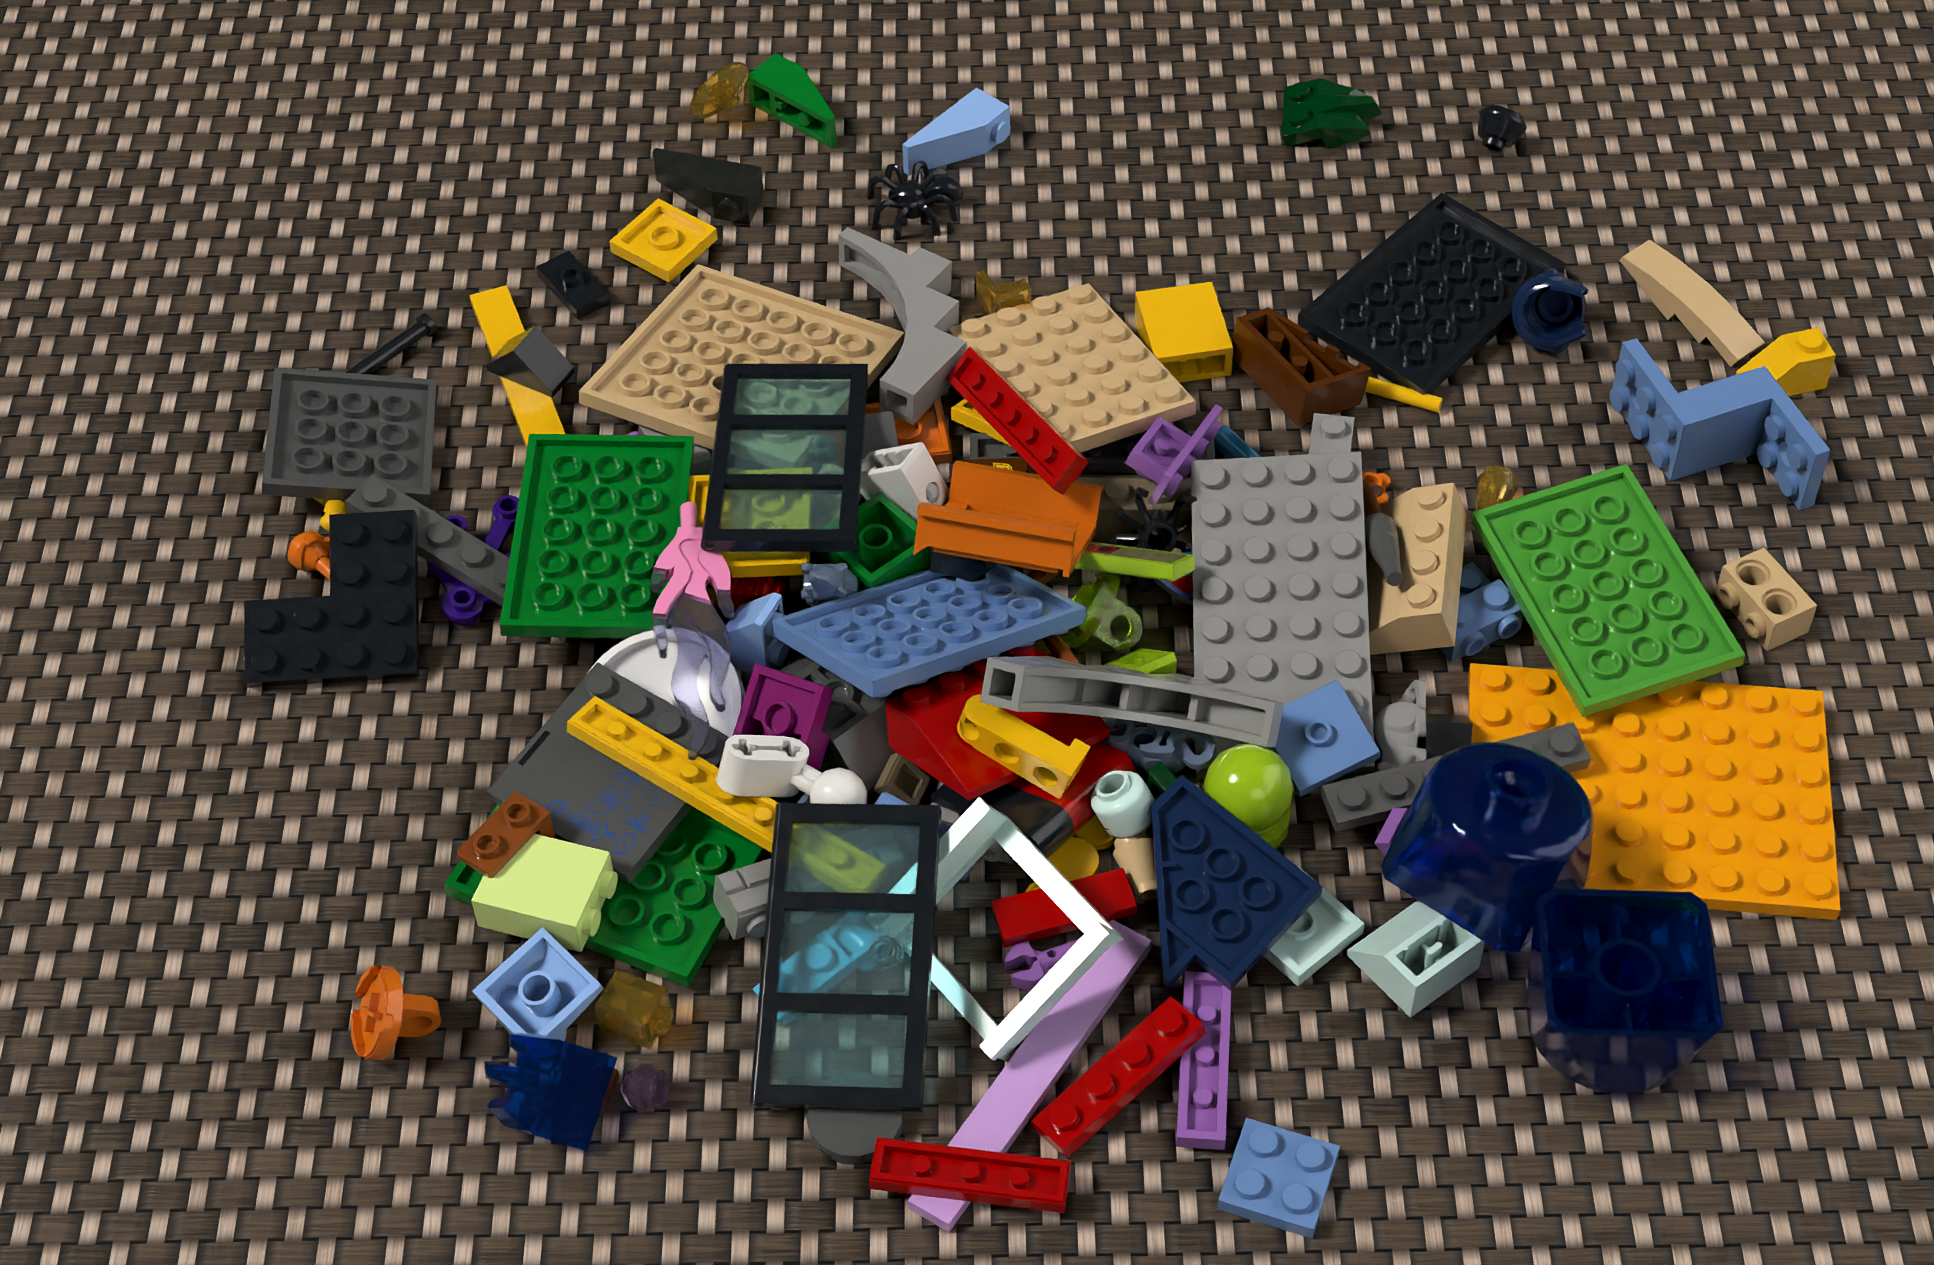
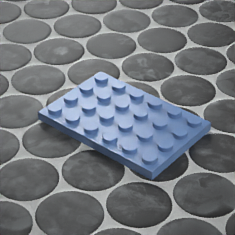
[772,563,1086,698]

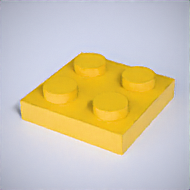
[609,198,718,283]

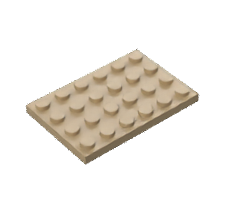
[949,283,1196,453]

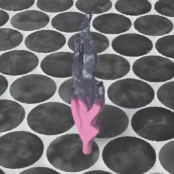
[651,502,734,760]

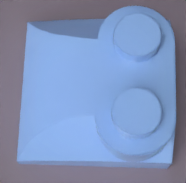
[472,927,604,1058]

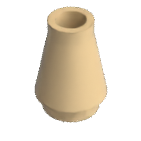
[1113,830,1157,902]

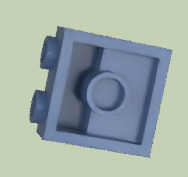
[1439,562,1524,662]

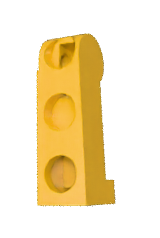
[957,694,1091,799]

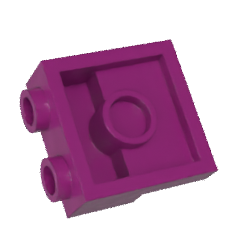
[733,663,834,771]

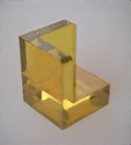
[976,269,1031,315]

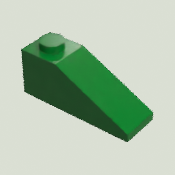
[747,53,837,148]

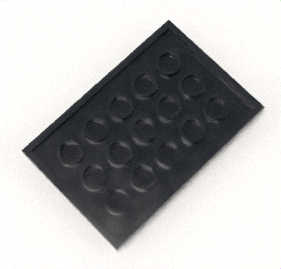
[1297,193,1566,395]

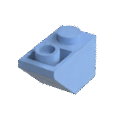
[719,592,790,674]

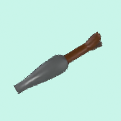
[1363,480,1404,586]

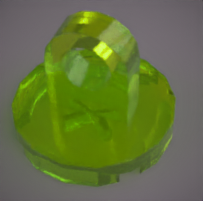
[1060,571,1143,649]

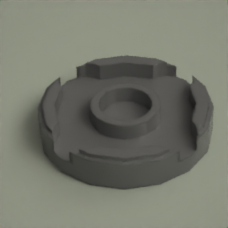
[807,1072,904,1165]

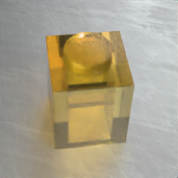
[595,969,674,1050]

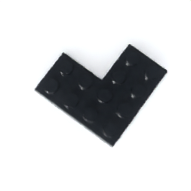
[244,510,420,688]

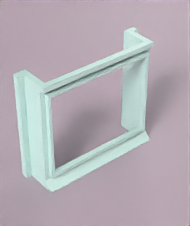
[866,797,1124,1061]

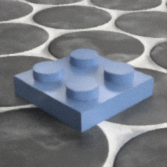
[1217,1118,1340,1239]

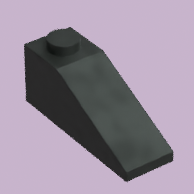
[652,148,764,225]

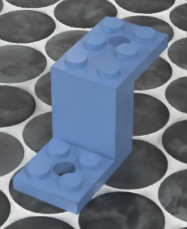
[1610,338,1831,510]

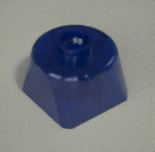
[1381,742,1594,952]
[1527,888,1724,1094]

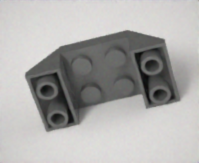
[779,654,900,797]

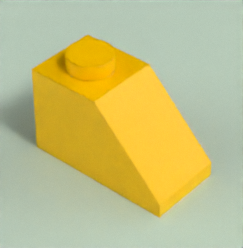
[1736,327,1836,396]

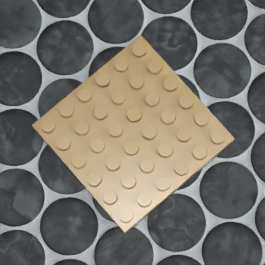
[579,264,904,472]

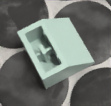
[1347,902,1486,1018]

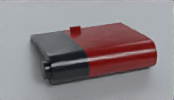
[931,741,1136,865]

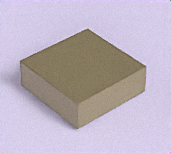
[874,753,931,805]

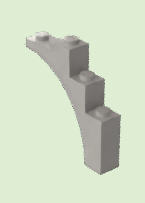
[839,227,967,425]
[980,656,1284,747]

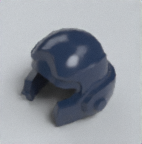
[1511,268,1589,354]

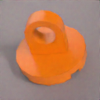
[350,965,441,1061]

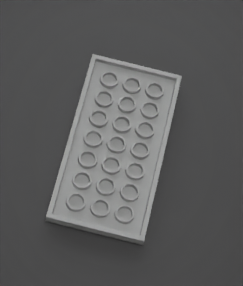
[1191,452,1375,780]

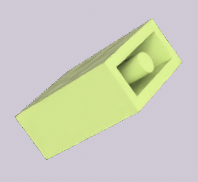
[471,834,618,952]

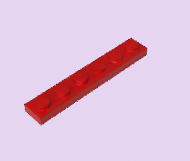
[946,346,1089,495]

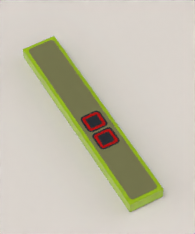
[1075,542,1195,581]

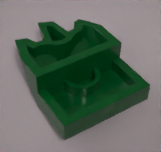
[1282,78,1382,149]

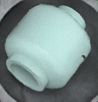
[1091,770,1156,838]

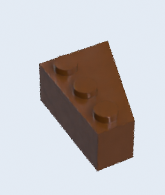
[1231,307,1371,427]

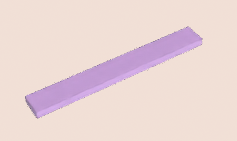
[908,919,1152,1232]

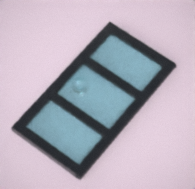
[701,364,868,552]
[749,803,942,1112]

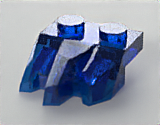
[484,1033,617,1151]

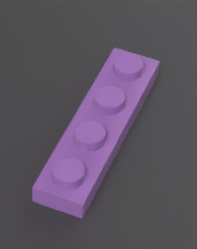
[1176,971,1231,1150]

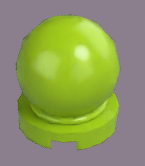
[1203,744,1294,849]

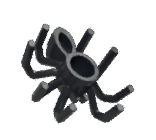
[867,161,963,241]
[1107,487,1197,592]

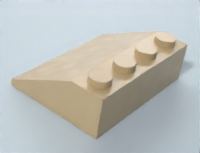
[1364,483,1467,655]

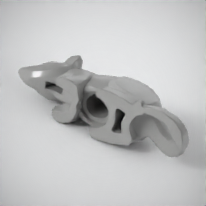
[1373,679,1426,772]

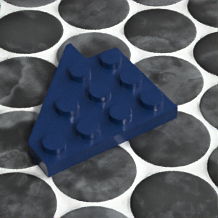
[1151,775,1323,991]

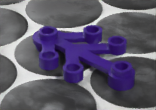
[426,495,519,626]

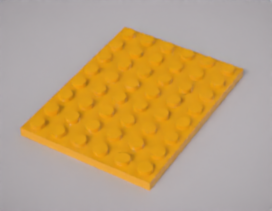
[1465,663,1841,920]

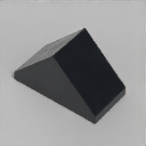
[486,326,575,398]

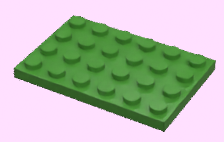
[1471,464,1745,717]

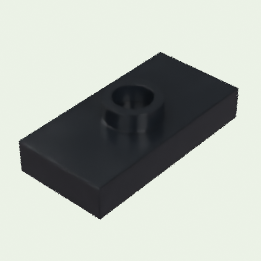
[536,251,611,319]

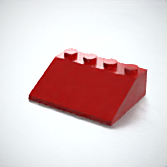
[885,645,1110,801]

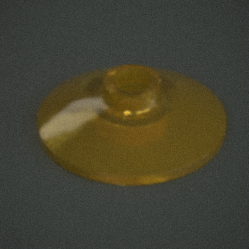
[690,62,749,119]

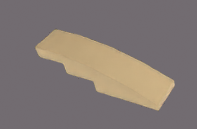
[1619,239,1765,367]

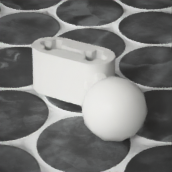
[716,735,867,804]

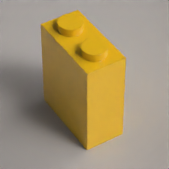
[1134,282,1233,383]

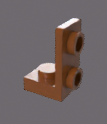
[457,791,556,878]

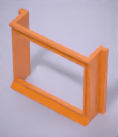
[913,460,1103,578]

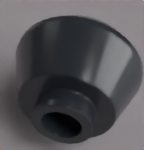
[1478,105,1527,151]

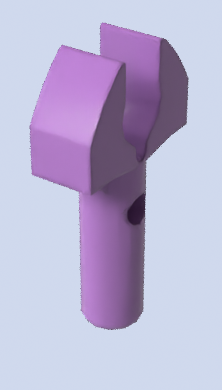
[1005,939,1079,991]

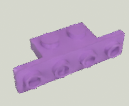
[1125,404,1223,506]

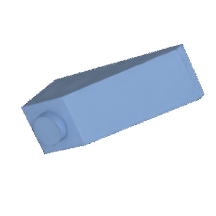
[902,87,1011,175]

